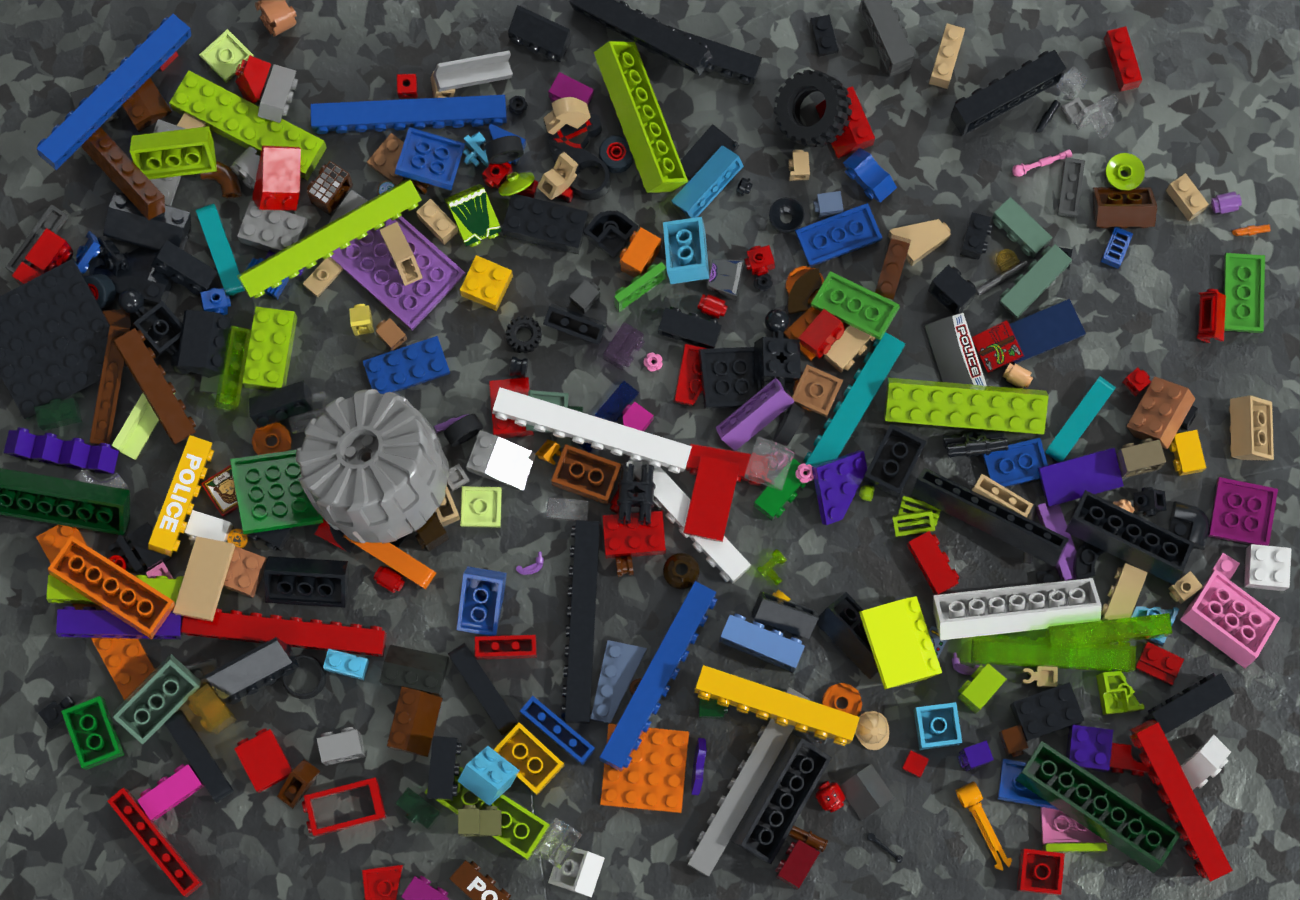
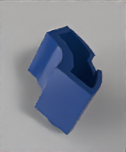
[843,148,897,203]

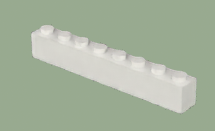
[627,459,751,584]

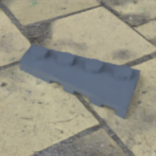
[591,640,647,724]

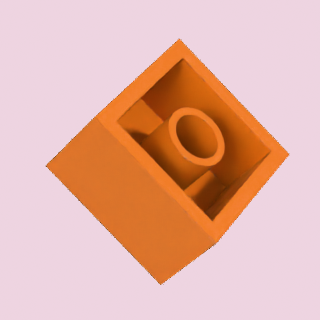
[619,227,661,278]

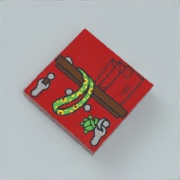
[972,320,1024,373]

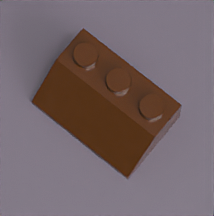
[105,78,172,132]
[1093,187,1157,228]
[387,687,443,757]

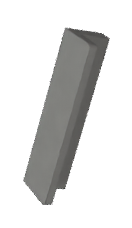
[433,51,513,92]

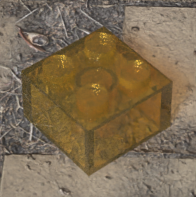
[188,683,237,734]

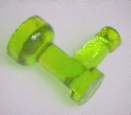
[757,549,787,585]

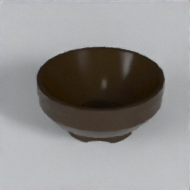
[663,553,699,589]

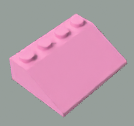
[1180,569,1280,668]

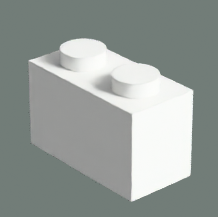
[185,510,233,542]

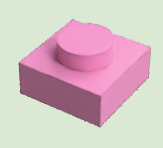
[1212,553,1240,580]
[146,562,174,579]

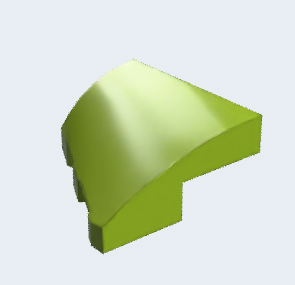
[1096,671,1145,715]

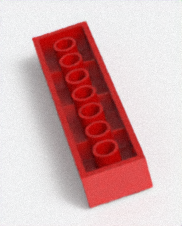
[1129,719,1233,882]

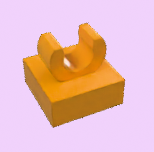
[535,439,561,465]

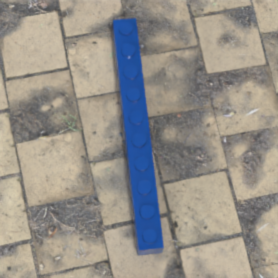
[37,14,192,170]
[311,95,507,134]
[600,581,718,772]

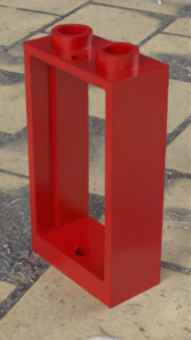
[302,777,387,837]

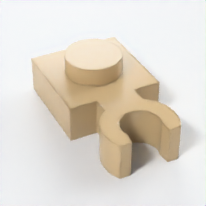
[1022,666,1058,688]

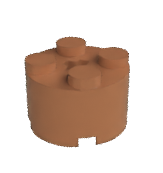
[255,0,297,37]

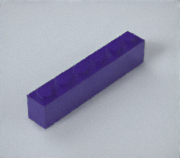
[56,606,182,640]

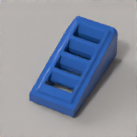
[1100,227,1133,269]

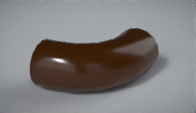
[200,161,242,198]

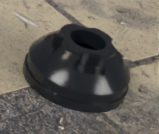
[769,197,805,233]

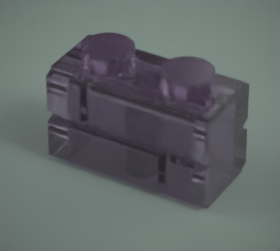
[603,322,645,370]

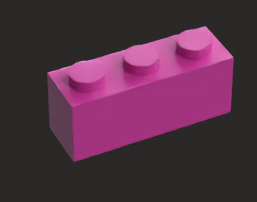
[137,764,204,821]

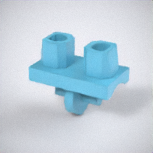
[463,132,490,168]

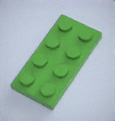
[1223,253,1265,333]
[811,271,900,340]

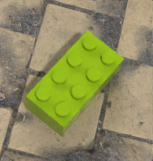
[242,306,297,391]

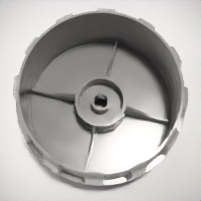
[296,389,449,544]

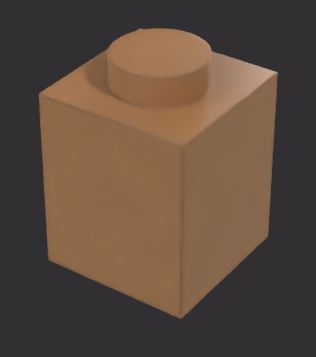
[375,318,407,351]

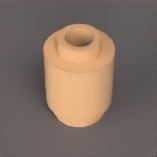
[1002,363,1033,389]

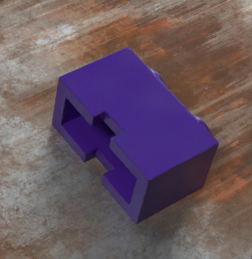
[958,740,994,771]

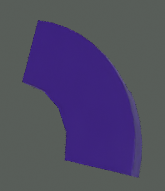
[691,738,707,795]

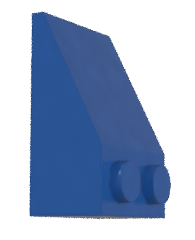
[456,566,507,636]

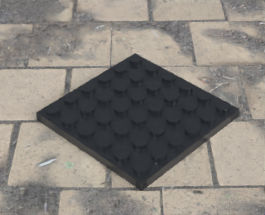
[0,258,127,419]

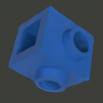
[200,288,231,315]

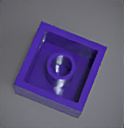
[1066,725,1113,772]

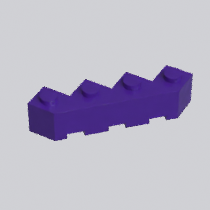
[4,427,119,474]

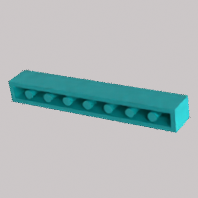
[803,332,905,466]

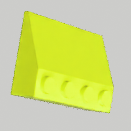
[859,596,942,689]

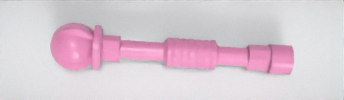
[1012,149,1072,177]

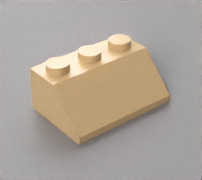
[1229,395,1274,460]

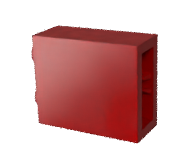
[234,728,293,793]

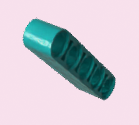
[196,203,245,296]
[1045,376,1116,462]

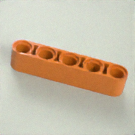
[343,535,437,589]

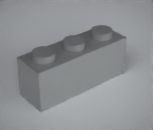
[258,64,298,123]

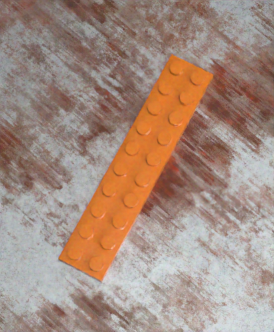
[36,525,155,700]

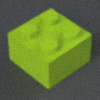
[957,663,1007,714]

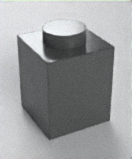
[570,279,600,314]

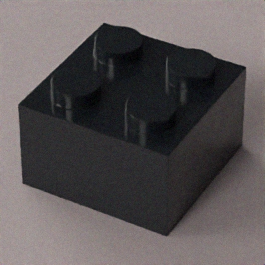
[928,264,977,315]

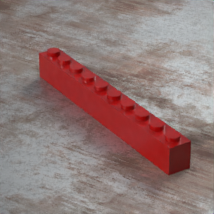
[181,608,387,657]

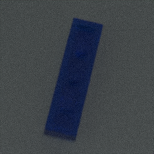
[575,381,639,453]

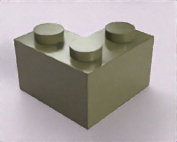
[458,805,502,837]

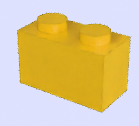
[1169,430,1206,476]

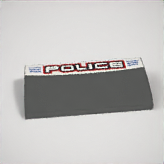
[924,312,987,386]

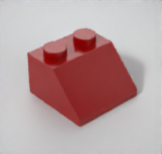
[235,55,271,104]

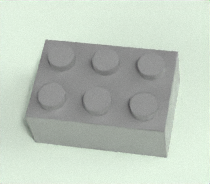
[237,200,309,253]

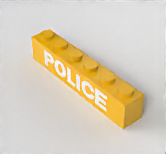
[148,435,215,557]

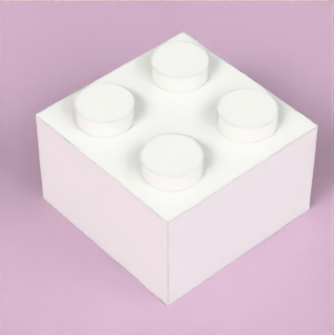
[1244,544,1291,591]

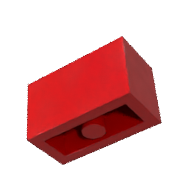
[799,309,845,359]

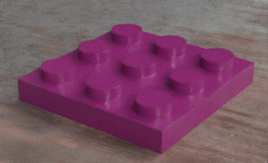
[1208,477,1278,546]

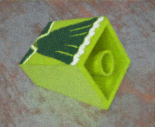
[444,184,502,247]

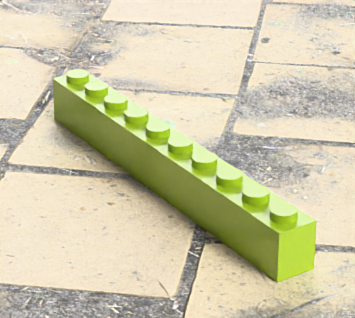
[237,179,422,299]

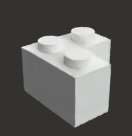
[1181,735,1231,790]

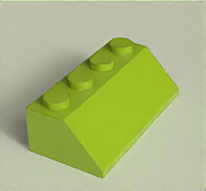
[130,126,217,180]

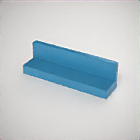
[672,146,744,219]

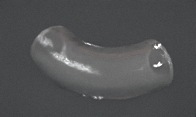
[73,469,129,489]

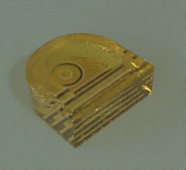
[996,249,1020,273]

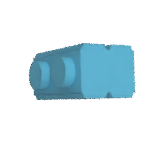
[323,649,369,681]

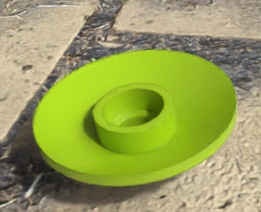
[1106,153,1145,191]
[498,172,535,196]

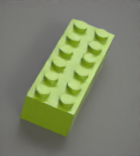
[424,767,550,860]

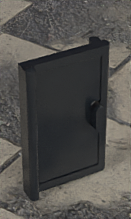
[680,124,739,180]

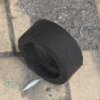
[485,136,524,164]
[444,414,483,447]

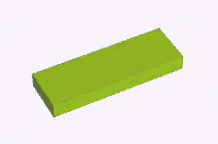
[1043,842,1107,853]

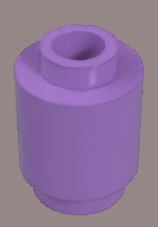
[1211,191,1242,214]

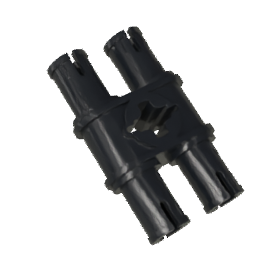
[943,429,1008,458]
[617,463,656,525]

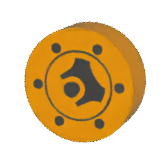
[227,529,248,548]

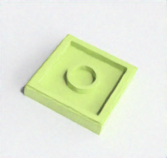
[199,29,254,83]
[460,486,502,528]

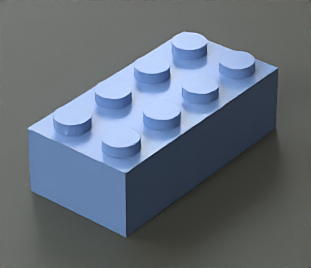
[719,613,805,673]

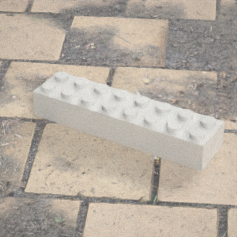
[933,578,1101,640]

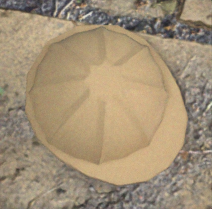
[855,711,889,750]

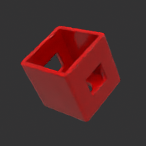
[397,74,418,99]

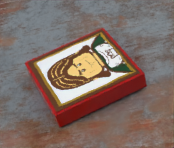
[201,465,238,517]

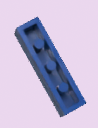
[520,696,595,765]

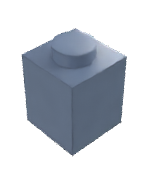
[813,191,843,218]

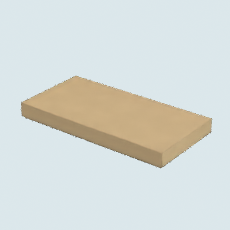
[173,536,235,622]

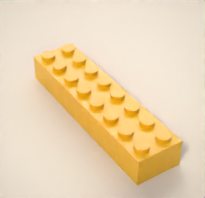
[695,665,860,746]

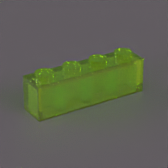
[214,326,251,411]

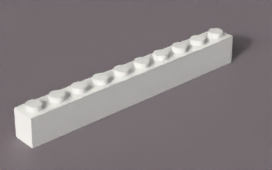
[492,387,692,474]

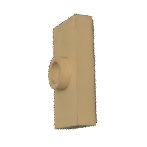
[303,257,343,297]

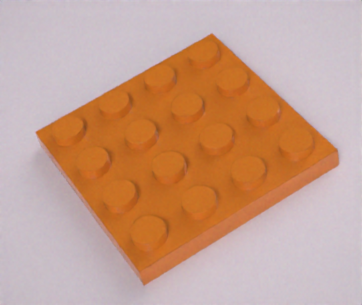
[600,724,689,813]

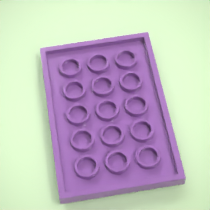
[330,216,466,331]

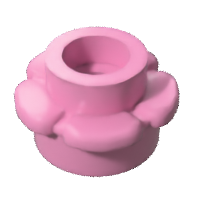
[643,352,663,372]
[795,463,814,483]

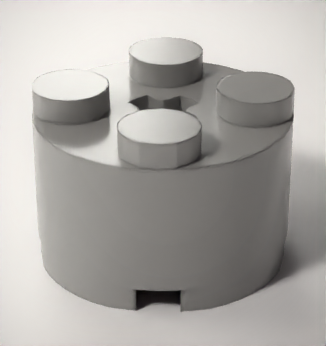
[230,146,260,189]

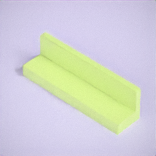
[112,393,175,460]

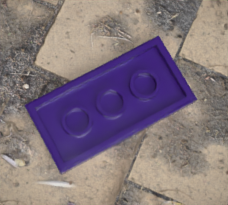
[1038,447,1124,507]

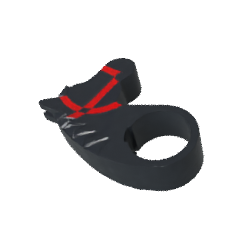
[544,113,611,200]

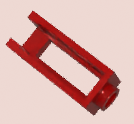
[1197,289,1226,343]

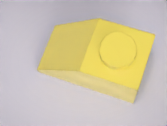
[349,304,374,336]

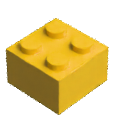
[460,255,513,311]

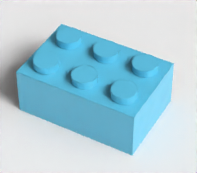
[663,217,710,284]

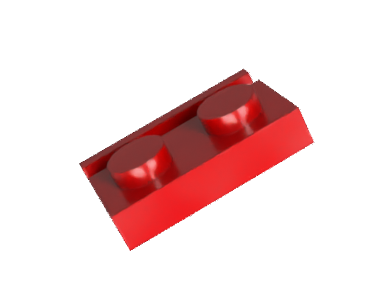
[1134,642,1184,686]

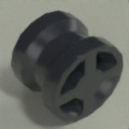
[509,356,528,378]

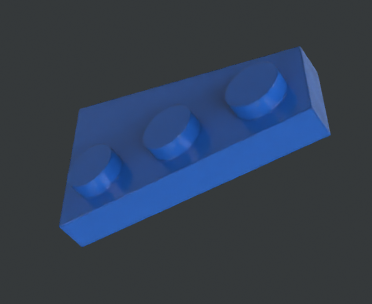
[76,231,101,274]

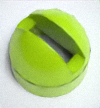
[859,485,874,502]

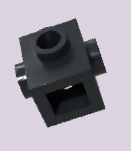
[1133,487,1167,517]

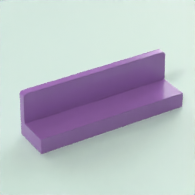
[716,378,795,451]
[1035,503,1077,581]

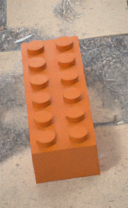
[48,536,175,639]

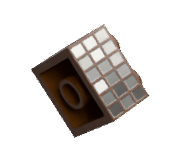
[307,161,353,216]

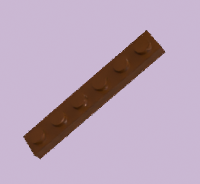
[89,325,130,444]

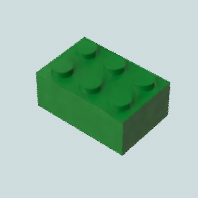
[61,696,124,770]

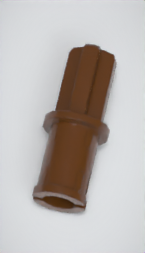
[788,825,828,852]

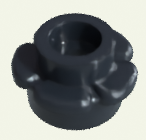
[508,96,528,114]
[736,177,753,196]
[754,274,773,292]

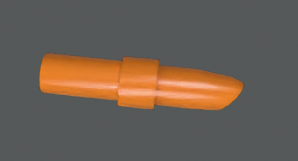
[1232,224,1271,236]

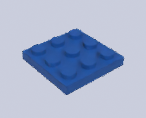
[395,127,465,190]

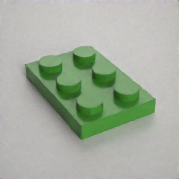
[614,262,666,312]

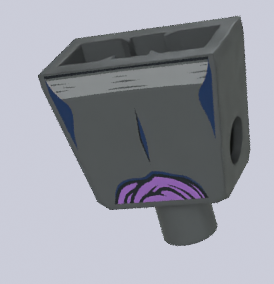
[704,259,744,301]

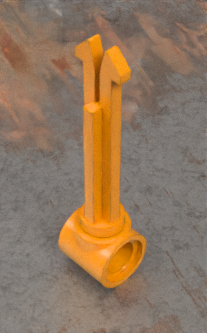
[955,781,1012,871]

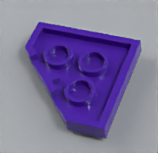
[812,450,867,525]

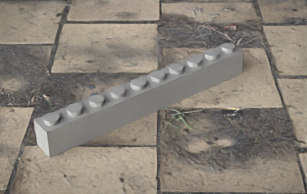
[686,687,810,877]

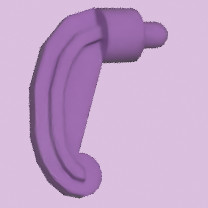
[516,551,544,575]
[952,652,979,675]

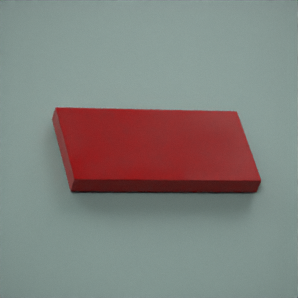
[683,455,740,542]

